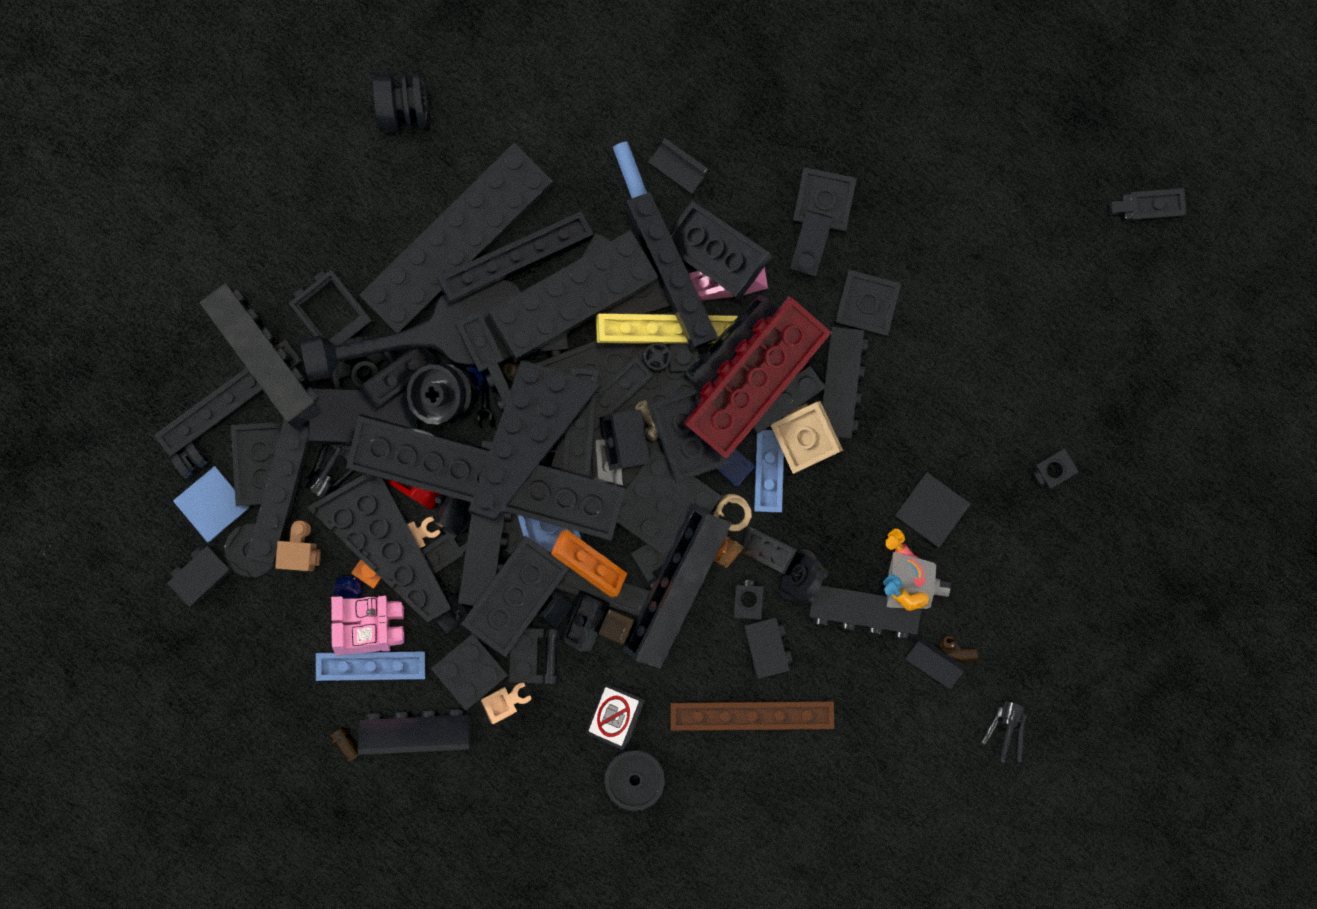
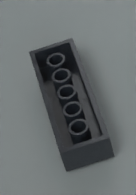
[488,230,658,362]

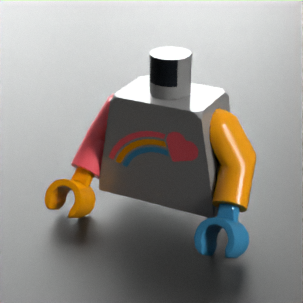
[883,529,951,611]

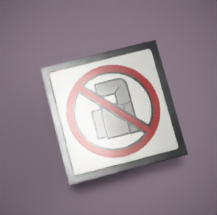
[585,683,645,751]

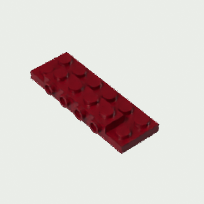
[684,297,832,459]

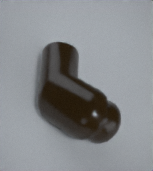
[940,635,978,662]

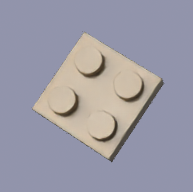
[771,401,843,474]

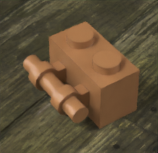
[275,521,321,571]

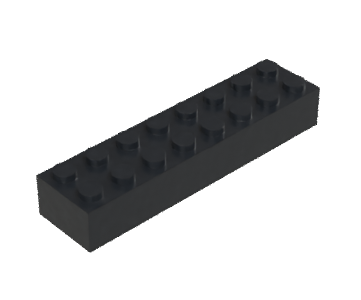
[359,143,553,333]

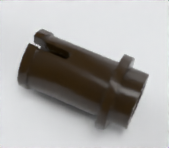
[330,726,359,763]

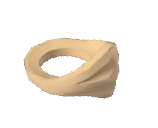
[714,494,752,531]

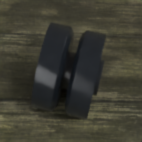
[407,363,477,424]
[605,748,665,811]

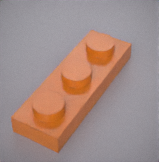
[551,530,627,598]

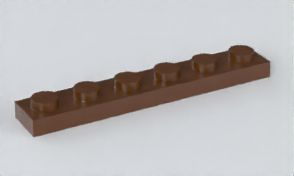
[670,701,834,731]

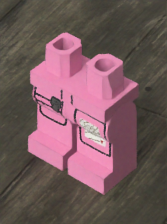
[331,596,404,655]

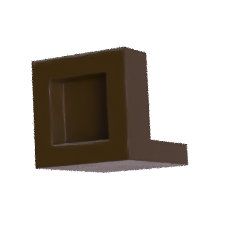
[599,609,634,645]

